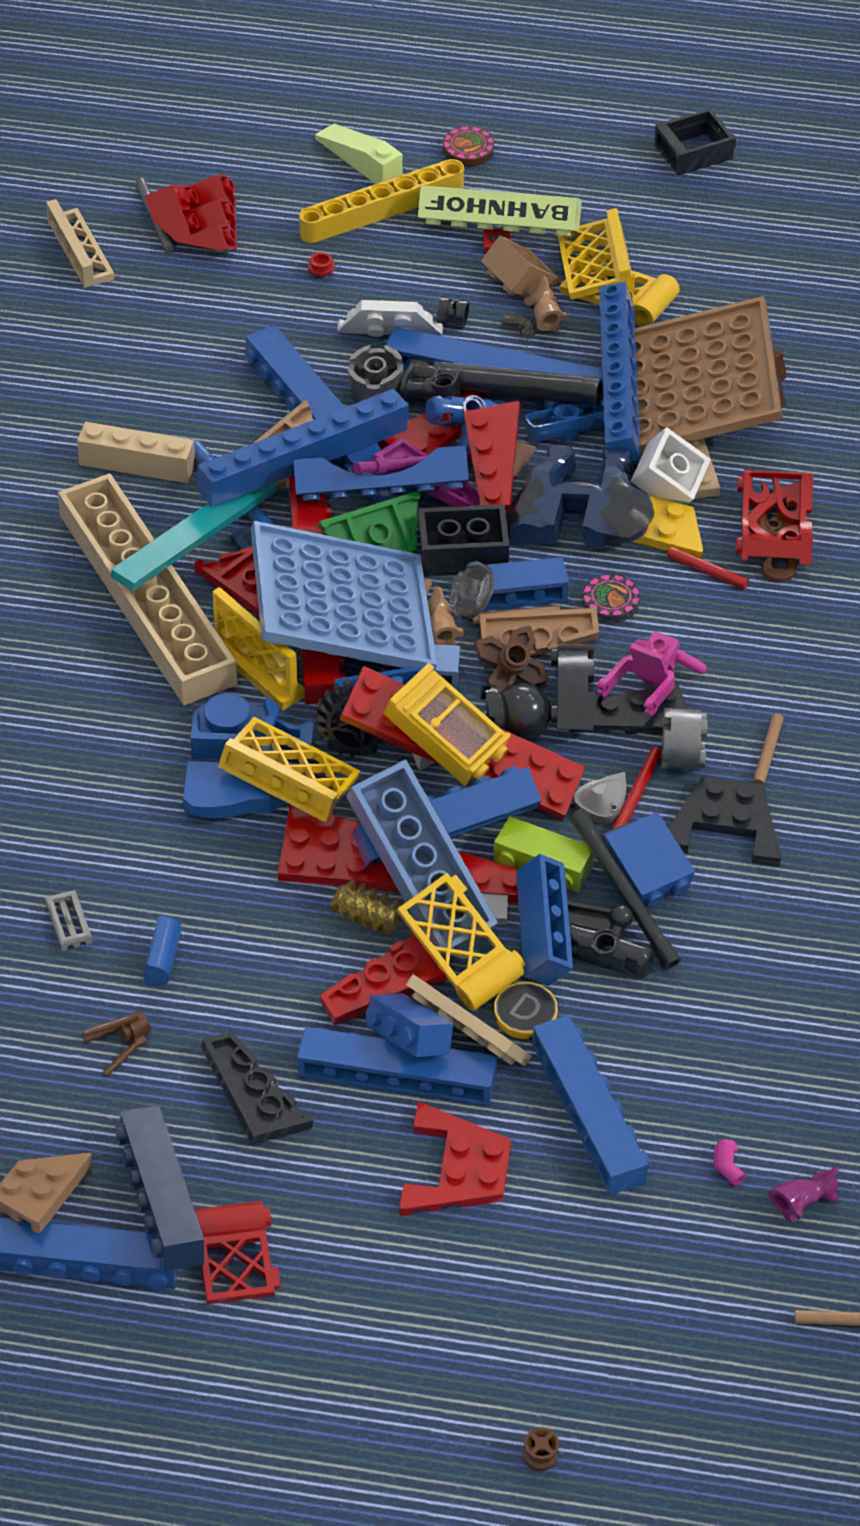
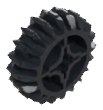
[315,678,387,758]

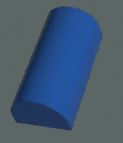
[144,916,182,986]

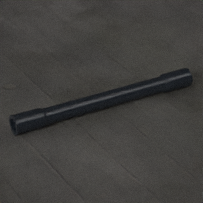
[569,809,681,970]

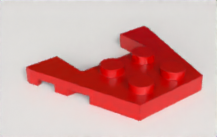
[399,1102,511,1216]

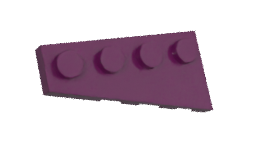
[373,438,480,507]

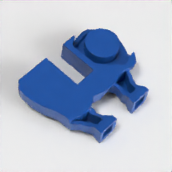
[183,693,314,818]

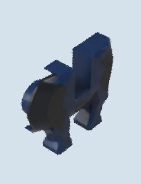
[506,446,654,548]

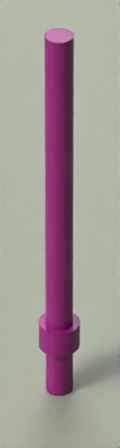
[353,451,473,475]

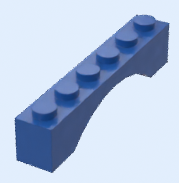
[293,446,469,502]

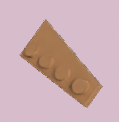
[479,608,599,670]

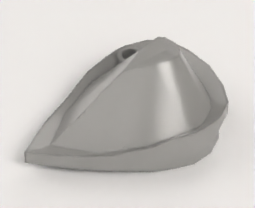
[574,772,626,825]

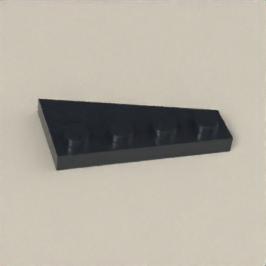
[569,684,687,735]
[201,1032,314,1144]

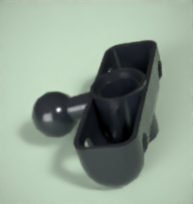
[569,905,654,979]

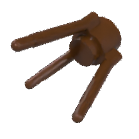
[82,1010,151,1077]

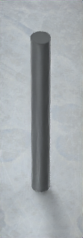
[136,178,175,253]

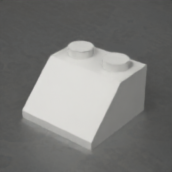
[630,427,711,502]

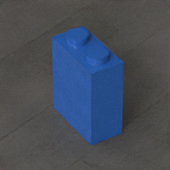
[603,812,695,907]

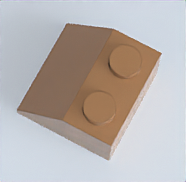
[481,235,561,297]

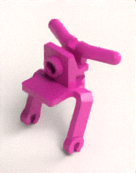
[596,631,707,716]

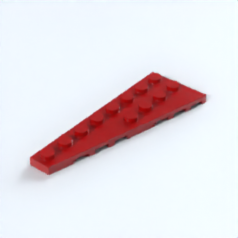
[278,804,519,903]

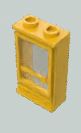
[383,663,511,786]

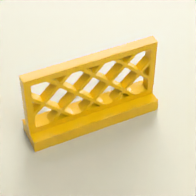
[558,208,636,300]
[213,587,304,711]
[218,717,361,822]

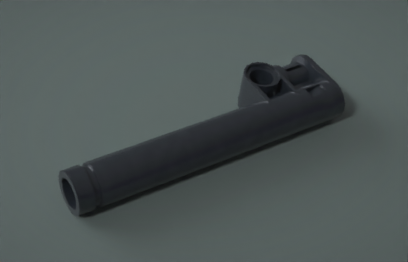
[400,359,603,405]

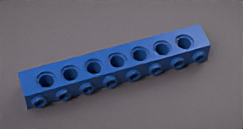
[599,281,641,462]

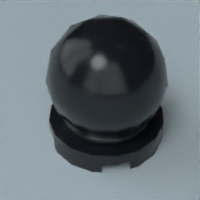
[480,682,551,741]

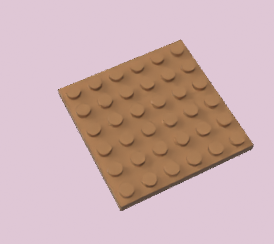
[635,296,783,454]

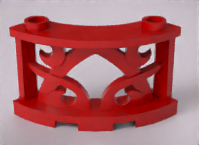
[735,469,814,565]

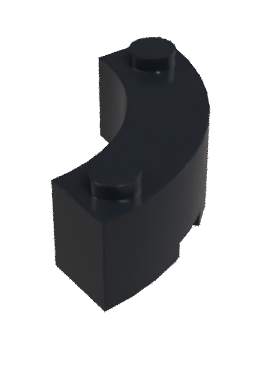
[551,643,594,731]

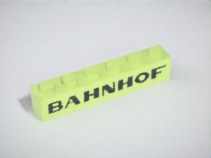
[418,185,582,236]

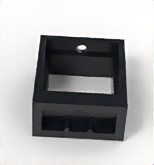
[654,108,736,175]

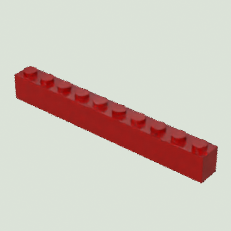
[289,475,346,705]

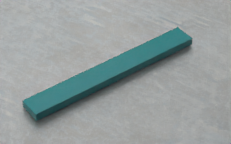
[110,482,280,591]

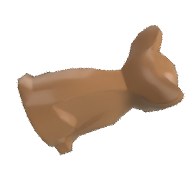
[524,276,568,332]
[428,586,464,645]

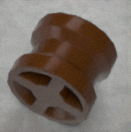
[523,1427,559,1471]

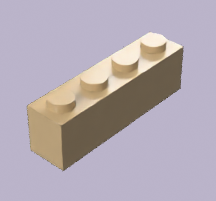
[77,422,195,484]

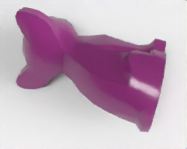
[768,1166,840,1222]

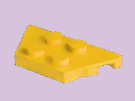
[631,495,703,559]

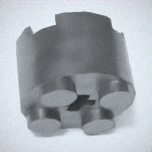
[348,345,404,402]
[661,708,708,770]

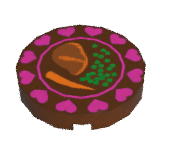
[443,126,494,166]

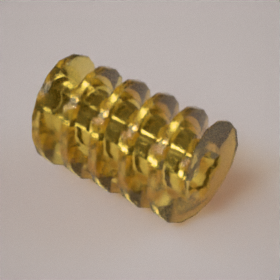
[331,878,400,937]

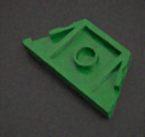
[317,491,420,553]

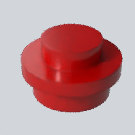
[308,252,335,277]

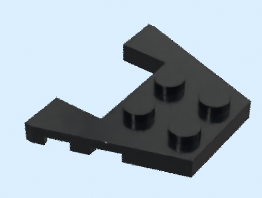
[668,777,781,867]

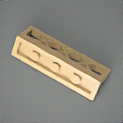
[46,199,115,288]

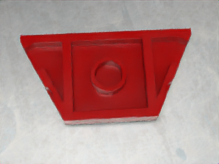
[194,547,260,618]

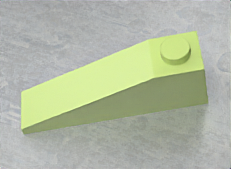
[315,124,403,184]

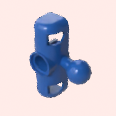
[426,395,505,452]
[525,400,605,442]

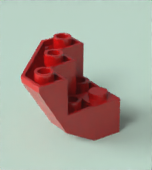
[144,174,237,251]

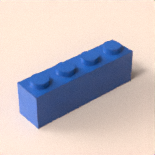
[516,854,573,986]

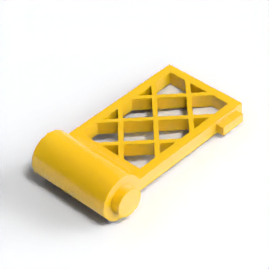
[559,256,680,327]
[396,873,525,1011]

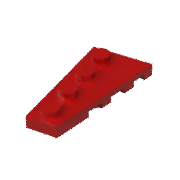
[378,392,485,455]
[464,401,520,511]
[320,932,448,1026]

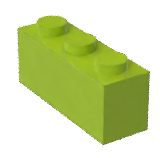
[493,816,594,893]

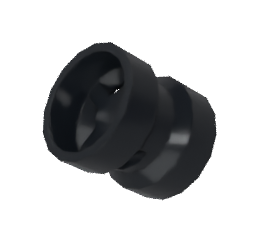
[437,296,469,328]

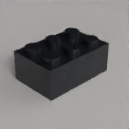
[418,504,509,574]

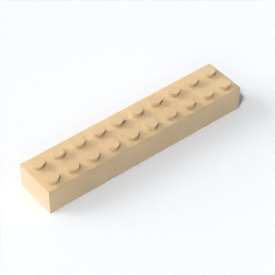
[58,473,237,706]

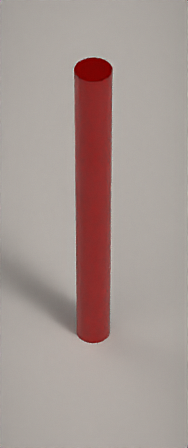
[612,748,662,829]

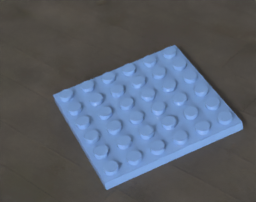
[251,521,437,671]

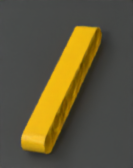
[299,159,464,243]

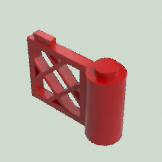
[195,1201,280,1305]

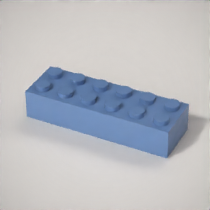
[346,760,498,957]

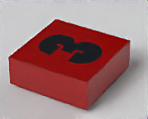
[483,229,510,254]

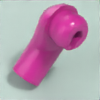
[713,1139,746,1186]

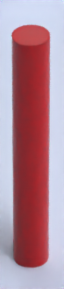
[667,547,749,590]

